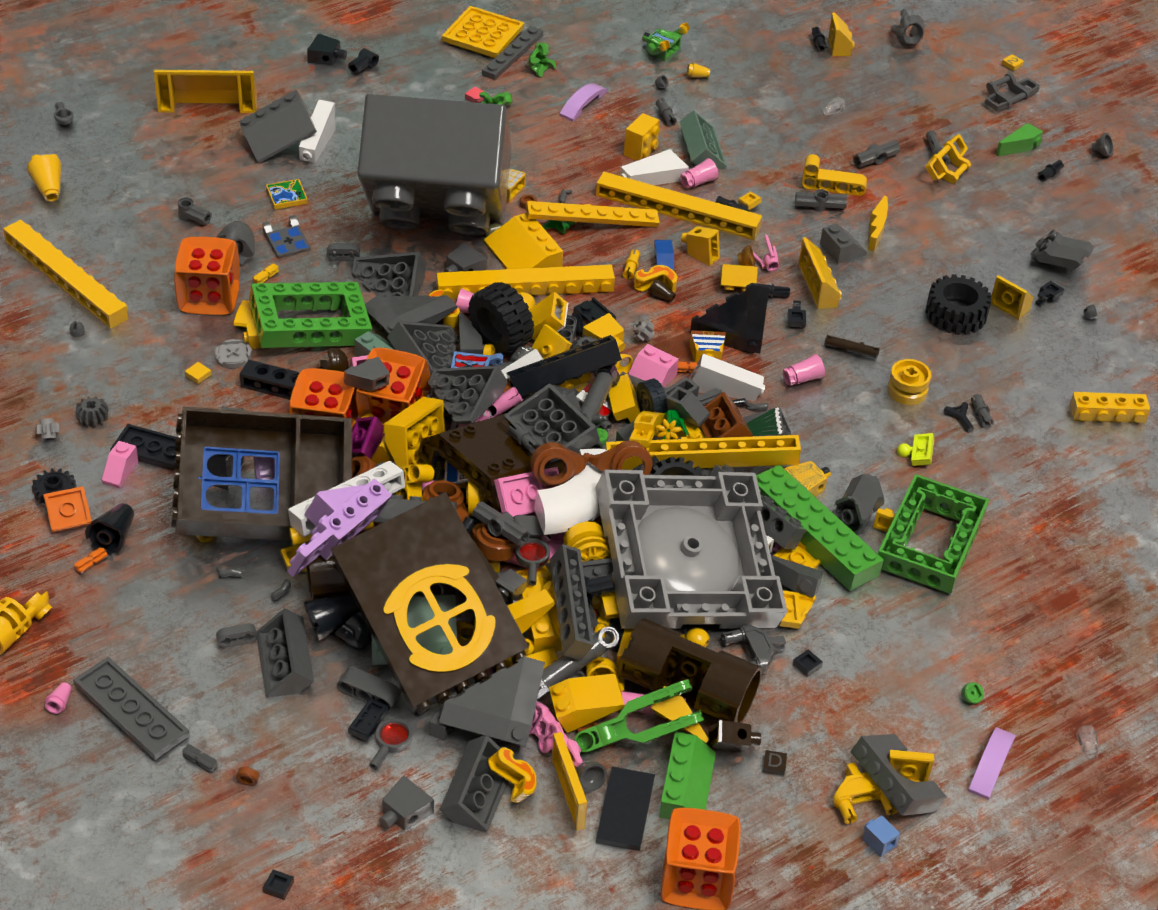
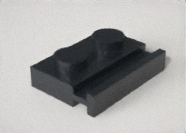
[573,297,616,324]

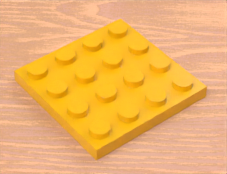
[442,6,524,58]

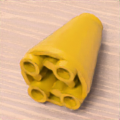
[27,154,62,202]

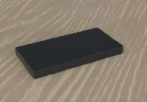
[110,424,177,471]
[596,766,655,851]

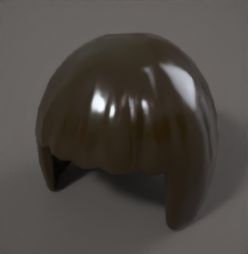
[320,348,349,372]

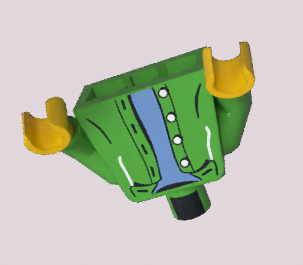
[642,22,690,61]

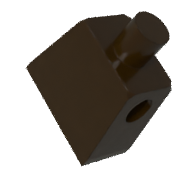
[708,720,761,751]

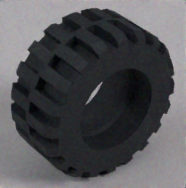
[468,282,534,355]

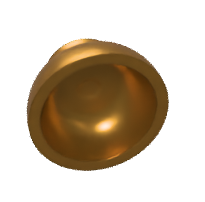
[737,245,755,267]

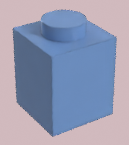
[862,815,900,857]

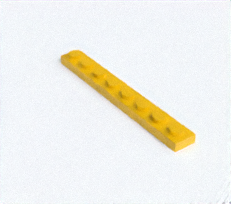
[525,201,660,227]

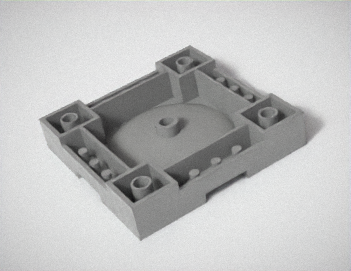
[595,470,788,629]

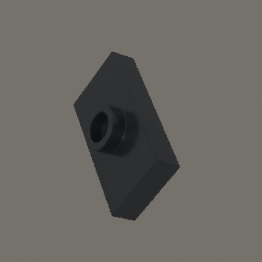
[348,698,389,741]

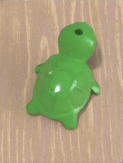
[528,42,556,77]
[479,91,513,106]

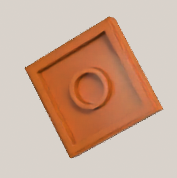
[43,486,92,534]

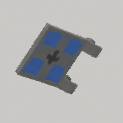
[262,215,311,258]

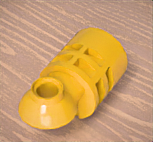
[0,591,52,655]

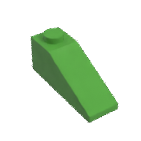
[996,123,1043,156]

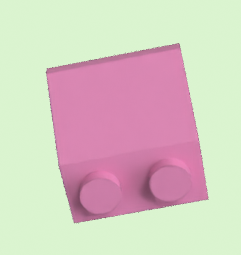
[628,344,679,387]

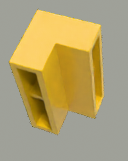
[609,374,640,423]

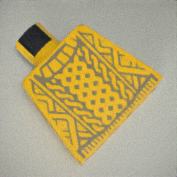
[784,461,831,497]

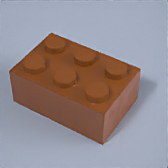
[700,392,753,438]

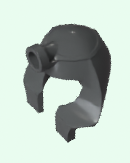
[217,221,255,266]

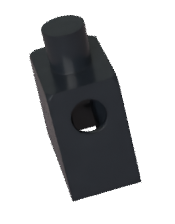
[307,34,347,65]

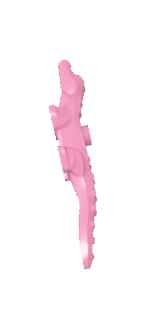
[529,701,583,768]

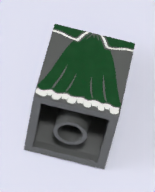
[743,406,791,437]

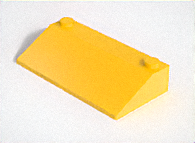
[154,70,257,113]

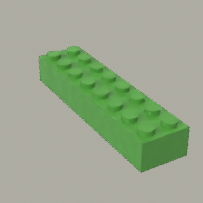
[756,465,884,591]

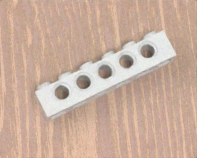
[288,461,405,536]

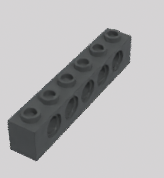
[709,464,806,550]
[550,544,594,660]

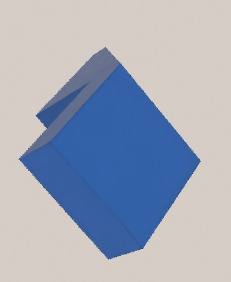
[654,240,674,271]

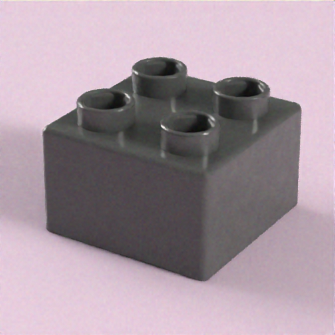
[357,94,511,235]

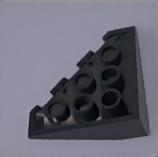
[690,283,770,354]

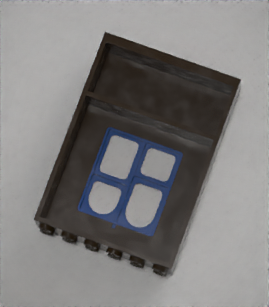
[171,406,352,541]

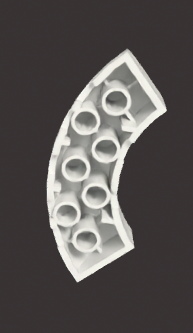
[534,449,607,535]

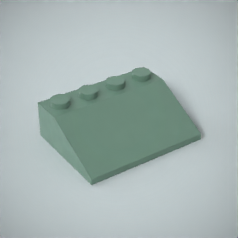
[372,594,457,665]

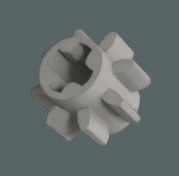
[633,319,655,342]
[36,418,60,439]

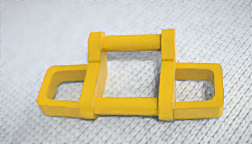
[925,134,971,184]

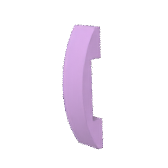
[560,83,608,122]
[968,727,1016,800]

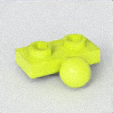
[897,433,934,466]

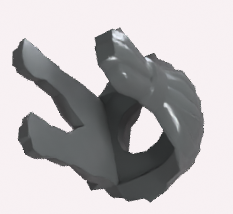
[890,8,925,47]

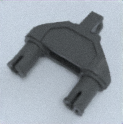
[721,624,786,674]

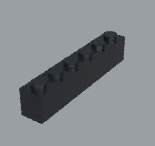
[506,335,622,398]

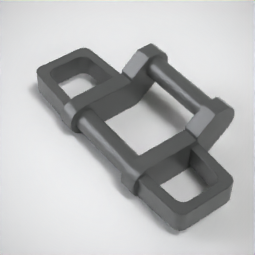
[985,72,1040,111]

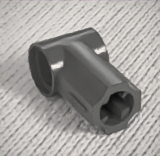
[178,197,212,226]

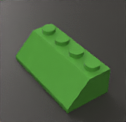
[659,732,716,819]

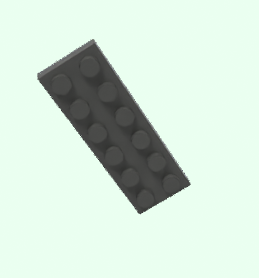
[73,657,190,760]

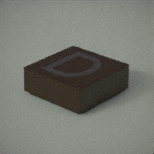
[763,750,787,775]

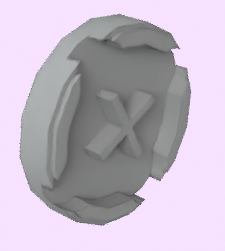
[215,339,252,369]

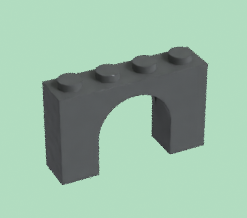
[850,734,947,816]

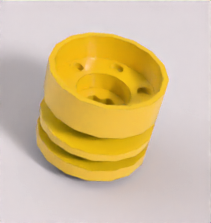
[563,521,611,561]

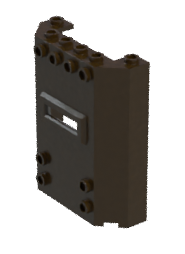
[417,413,593,513]

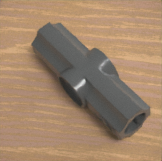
[853,140,900,168]
[795,189,847,212]
[472,501,530,547]

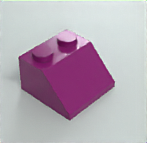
[352,416,384,459]

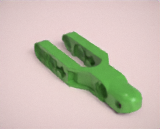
[574,679,704,752]

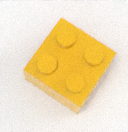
[624,113,660,161]

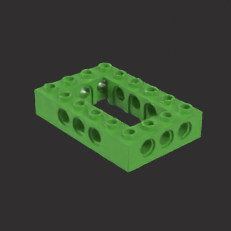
[249,282,372,348]
[878,474,990,594]

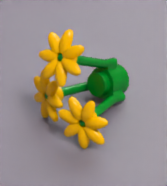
[656,410,700,440]

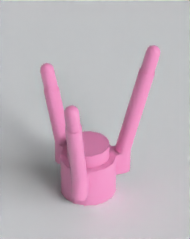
[753,235,780,271]

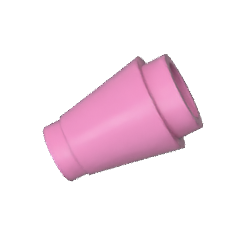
[45,683,72,714]

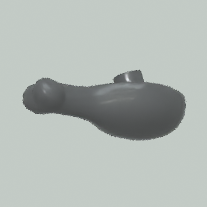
[54,102,74,125]

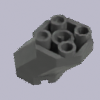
[1030,229,1094,272]
[832,474,885,535]

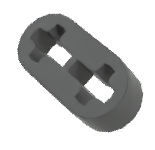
[326,243,360,261]
[216,623,257,648]

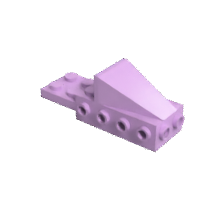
[287,478,392,577]

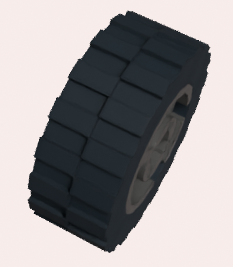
[636,378,668,413]

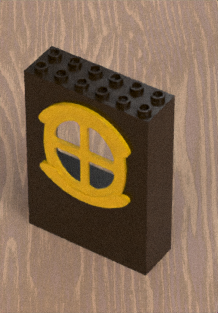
[331,492,529,715]

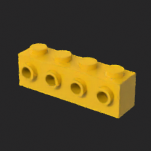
[1070,392,1150,423]

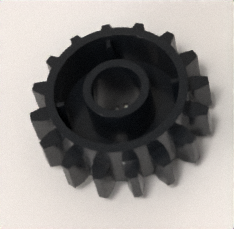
[31,468,77,505]

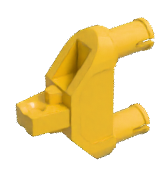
[832,762,898,824]

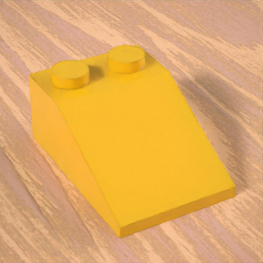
[549,673,625,733]

